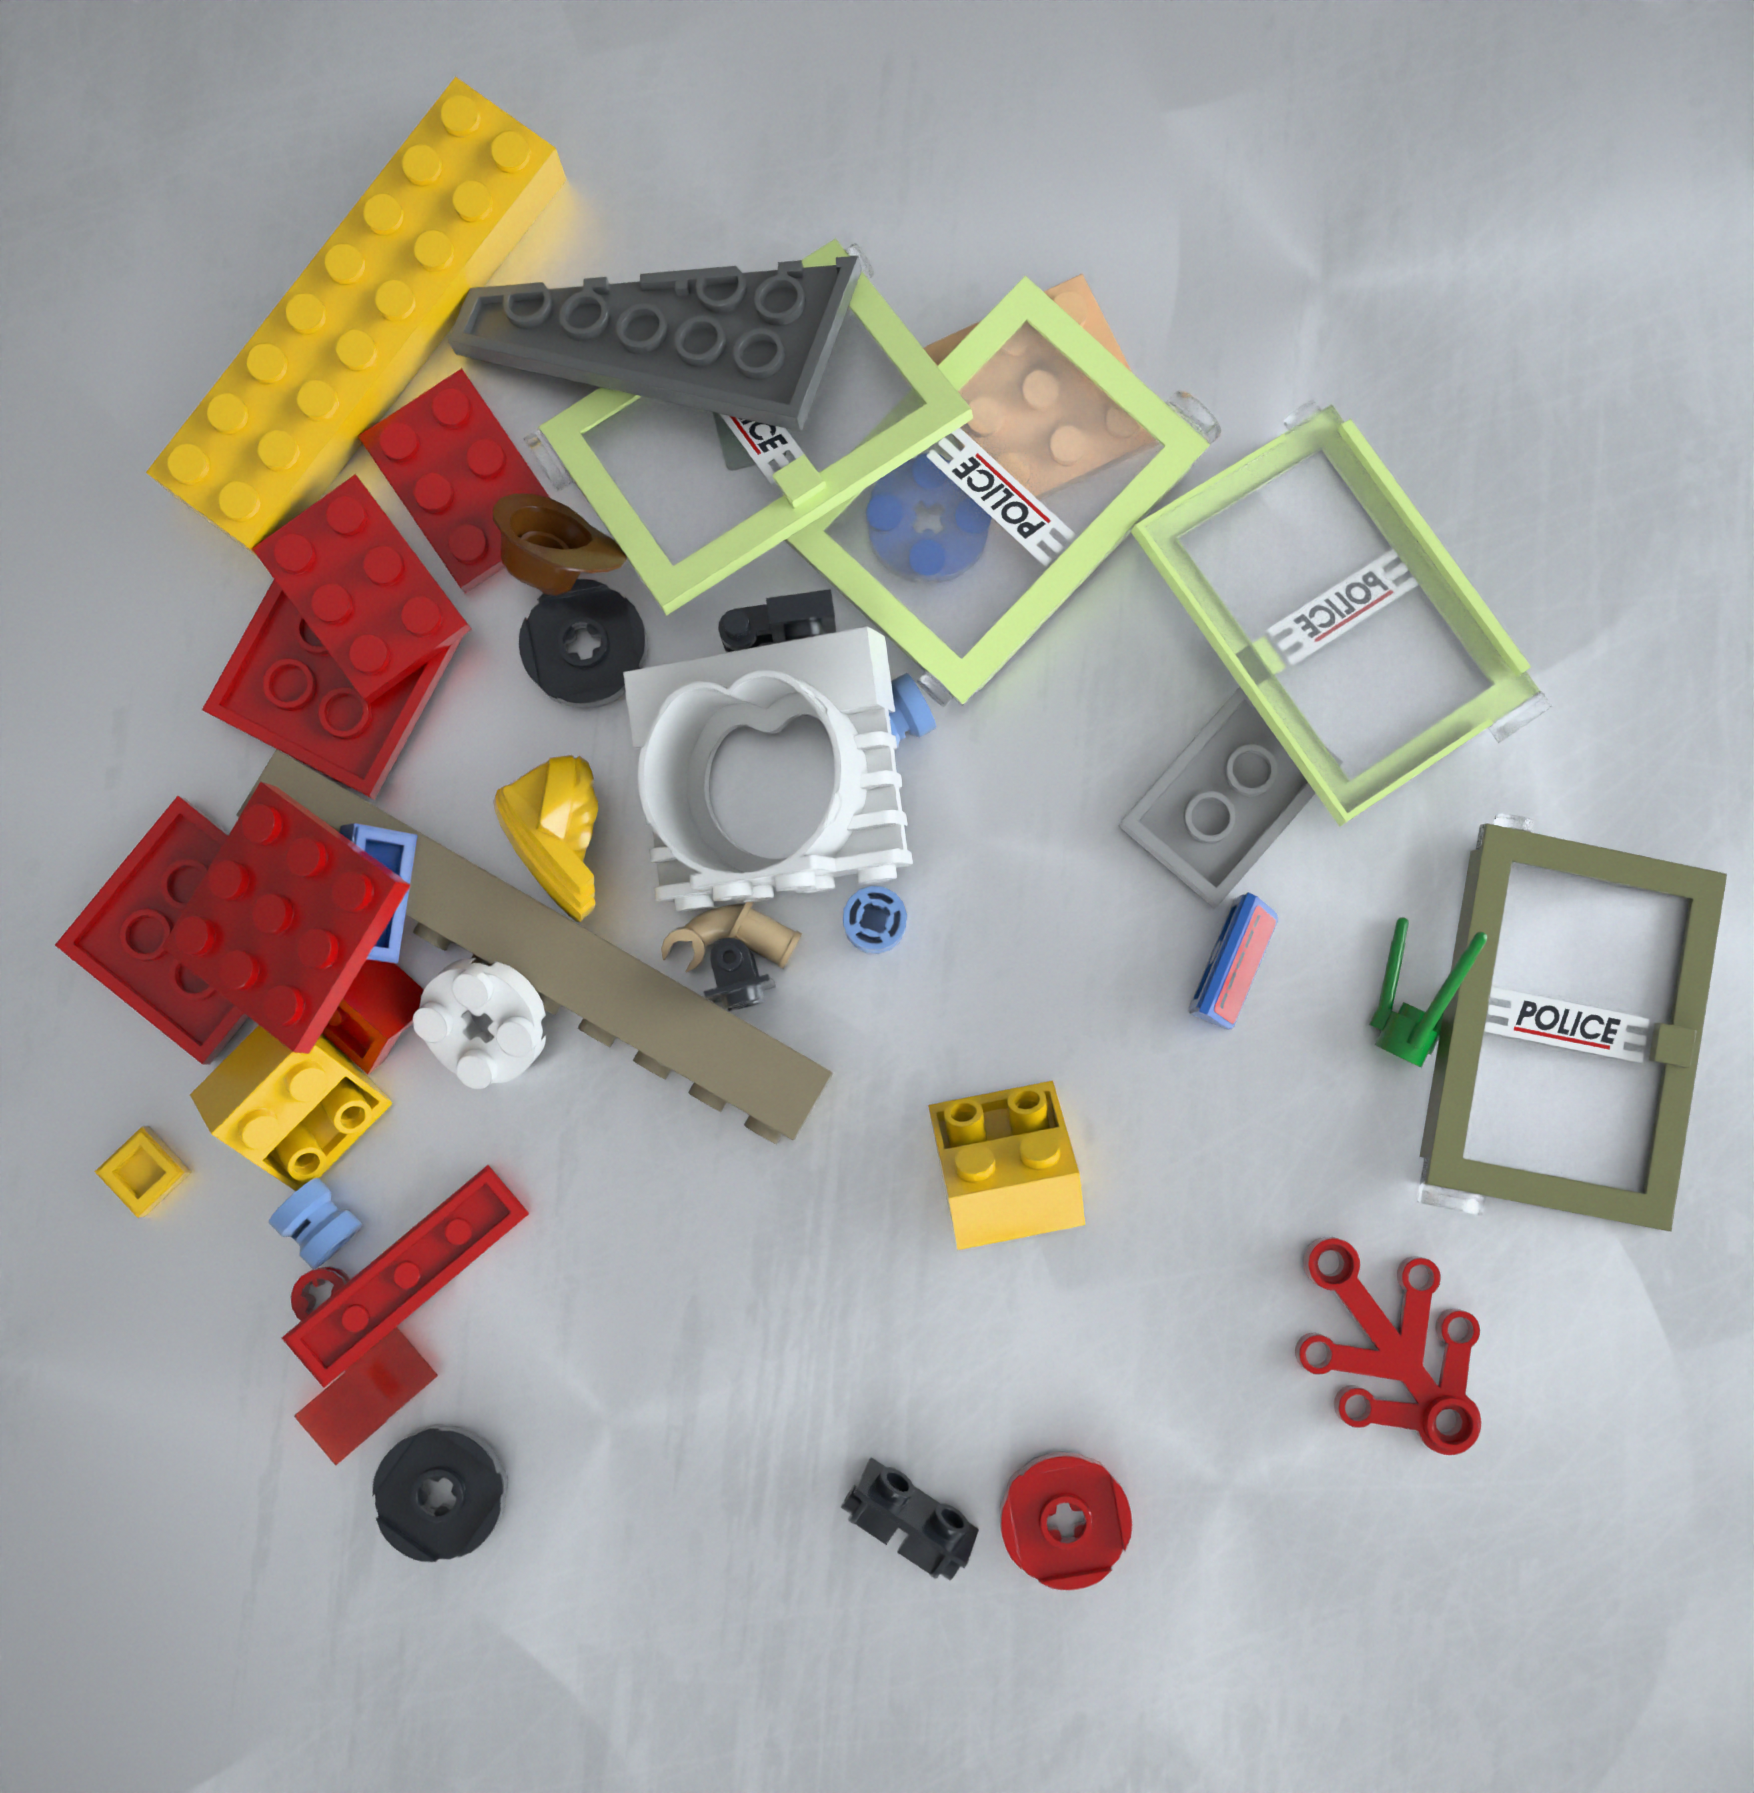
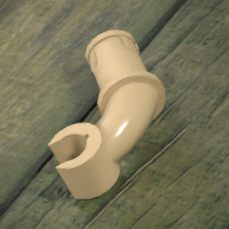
[661,902,802,973]

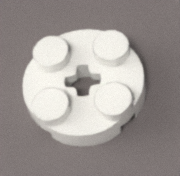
[412,958,546,1089]

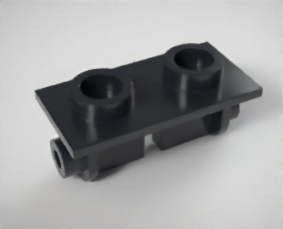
[703,938,776,1011]
[840,1457,979,1581]

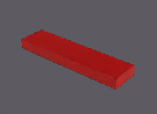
[281,1165,529,1388]

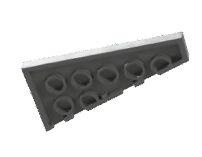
[448,255,862,432]

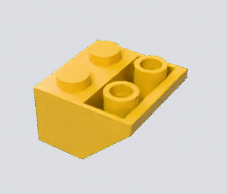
[190,1025,393,1191]
[928,1080,1085,1250]

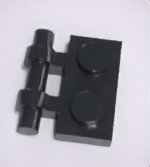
[718,589,836,653]

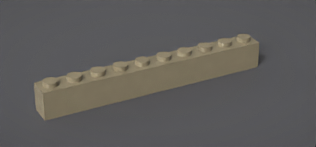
[236,749,834,1145]

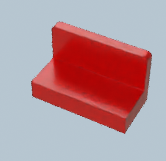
[322,959,424,1075]

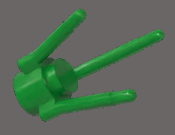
[1369,917,1487,1068]

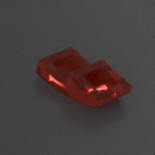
[294,1327,438,1466]

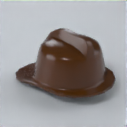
[493,494,627,595]

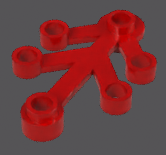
[1295,1237,1481,1455]

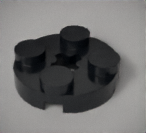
[519,579,648,708]
[372,1424,508,1562]

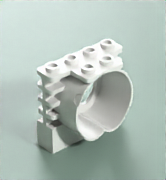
[623,626,913,912]

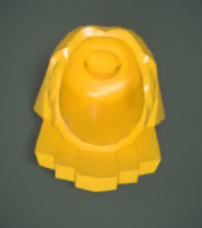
[493,755,598,922]

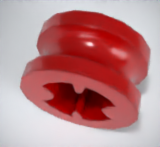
[290,1266,351,1321]

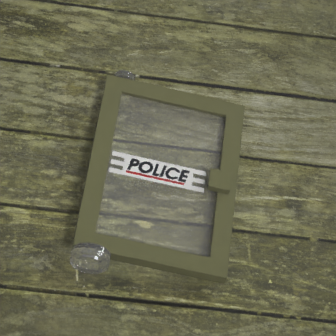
[1417,814,1727,1232]

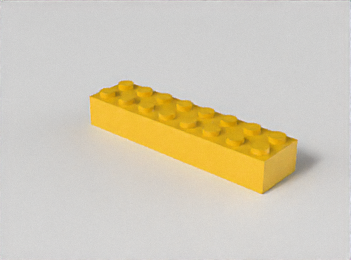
[146,76,567,558]

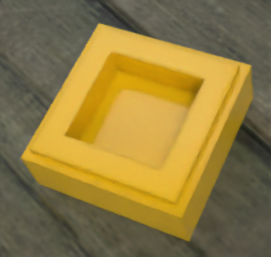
[94,1126,192,1218]

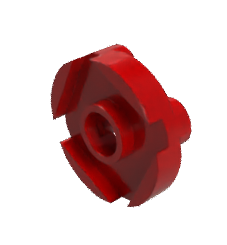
[1000,1452,1132,1590]

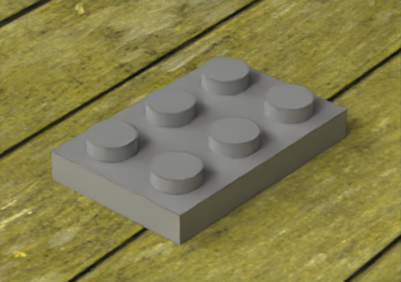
[1118,687,1342,908]

